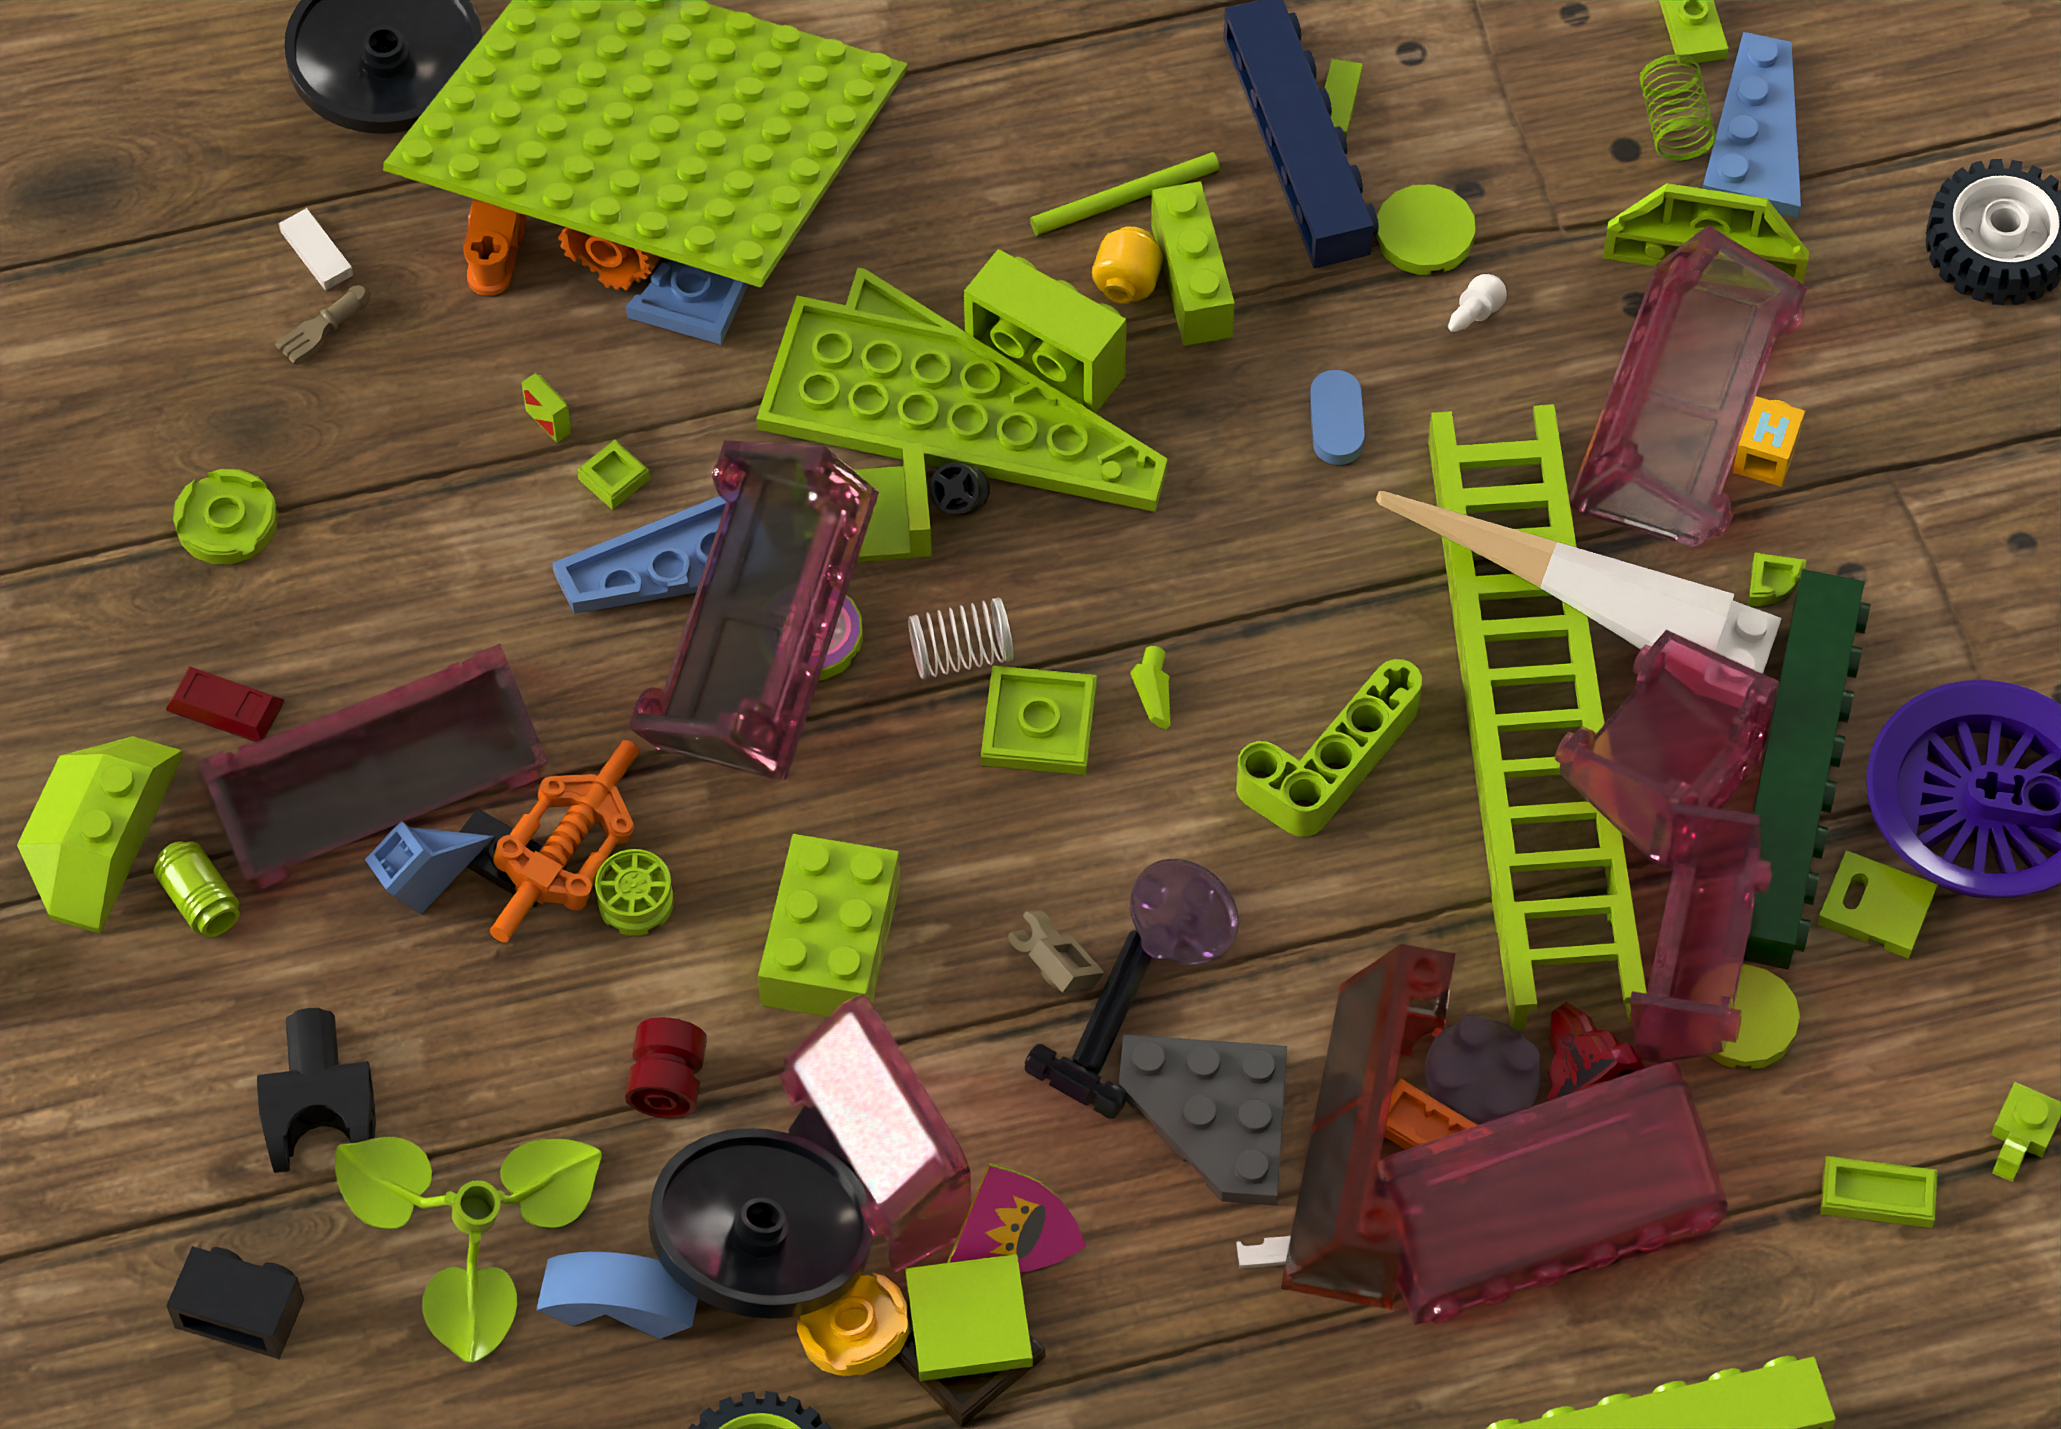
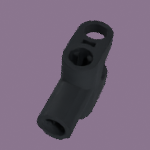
[257,1008,376,1173]

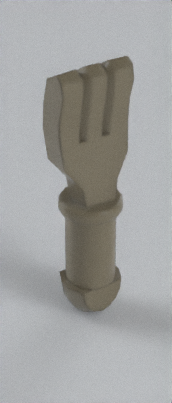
[275,285,371,365]

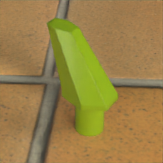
[1130,646,1170,730]

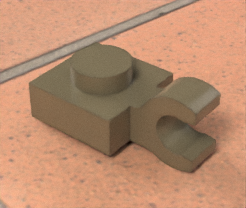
[1008,910,1105,993]

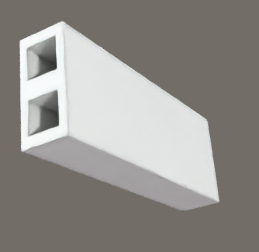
[279,208,353,291]

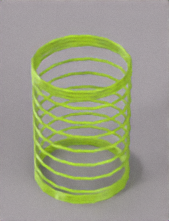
[1639,54,1716,161]

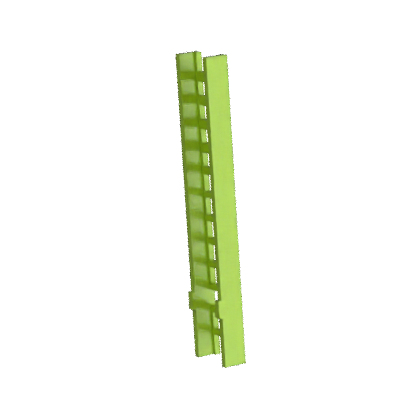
[1428,404,1647,1031]

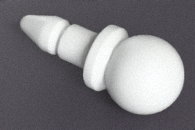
[1448,274,1507,332]

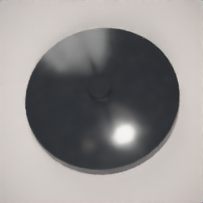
[284,0,482,134]
[648,1128,875,1319]

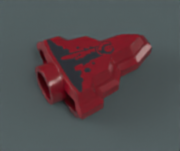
[1545,1001,1644,1127]

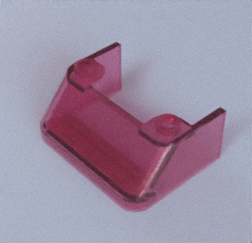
[1630,802,1772,1063]
[779,993,972,1273]

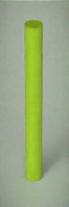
[1030,152,1220,236]

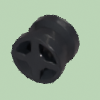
[929,463,990,515]

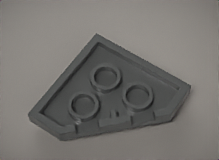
[1119,1034,1287,1205]

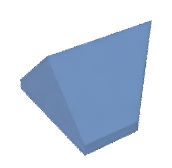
[365,820,495,914]

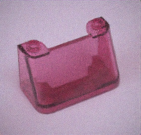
[1555,630,1779,869]

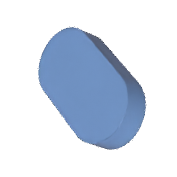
[1310,370,1365,465]

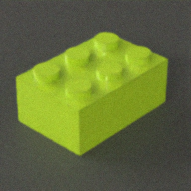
[964,249,1127,413]
[758,834,901,1024]

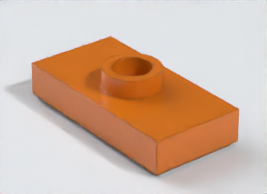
[1370,1078,1494,1185]

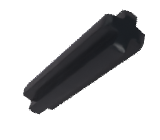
[1072,930,1156,1075]

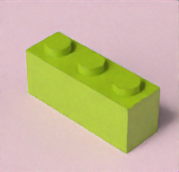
[1151,181,1235,346]

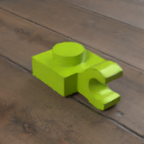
[1991,1082,2061,1182]

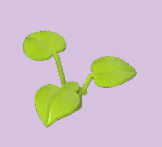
[335,1137,602,1363]

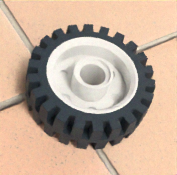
[1925,159,2061,305]

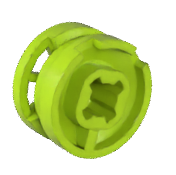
[595,849,674,936]

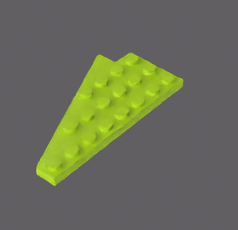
[756,268,1168,512]

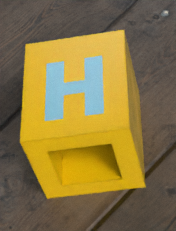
[1733,396,1805,487]

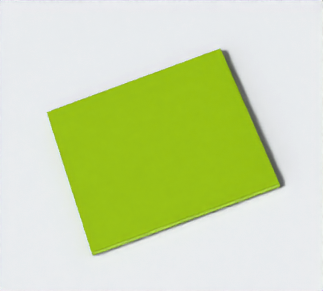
[383,0,908,288]

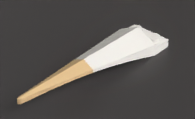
[1376,491,1782,708]

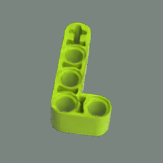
[1236,659,1422,837]

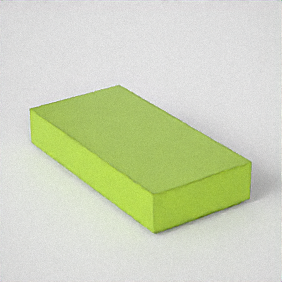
[1820,1156,1938,1228]

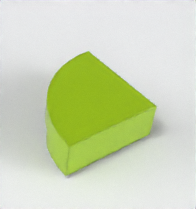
[1747,553,1806,607]

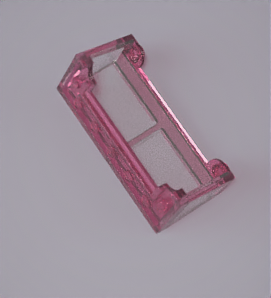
[1569,225,1807,548]

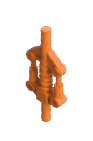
[490,740,639,942]

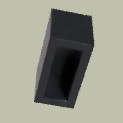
[166,1246,305,1359]

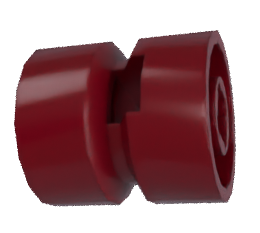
[625,1017,707,1119]

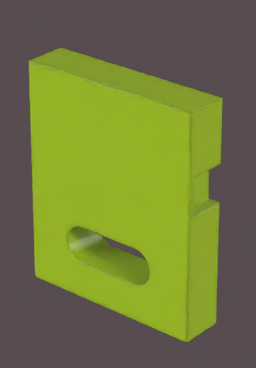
[1817,850,1938,959]

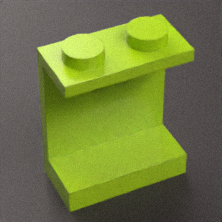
[790,442,932,566]

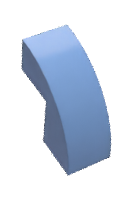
[537,1252,698,1339]

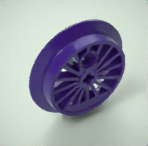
[1866,680,2061,898]

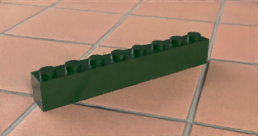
[1724,569,1871,970]

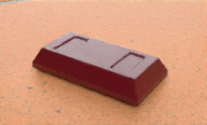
[166,666,284,744]

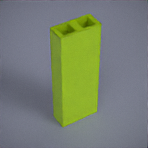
[1325,59,1363,139]

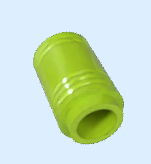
[153,841,240,938]

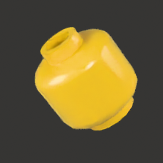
[1092,226,1163,304]

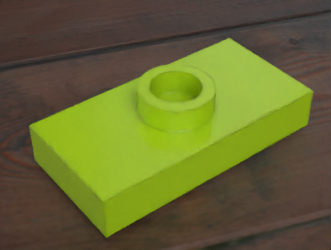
[1659,0,1728,66]

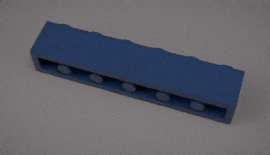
[1223,0,1379,268]

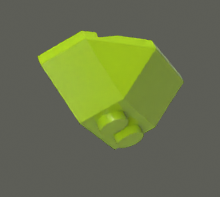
[1603,183,1809,289]
[17,736,183,934]

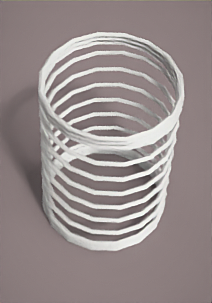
[908,597,1014,680]

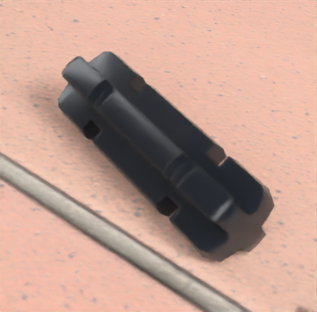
[1024,1044,1126,1119]

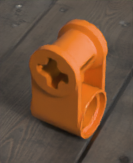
[464,199,526,296]

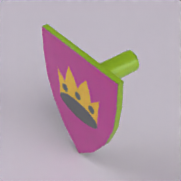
[947,1163,1086,1273]

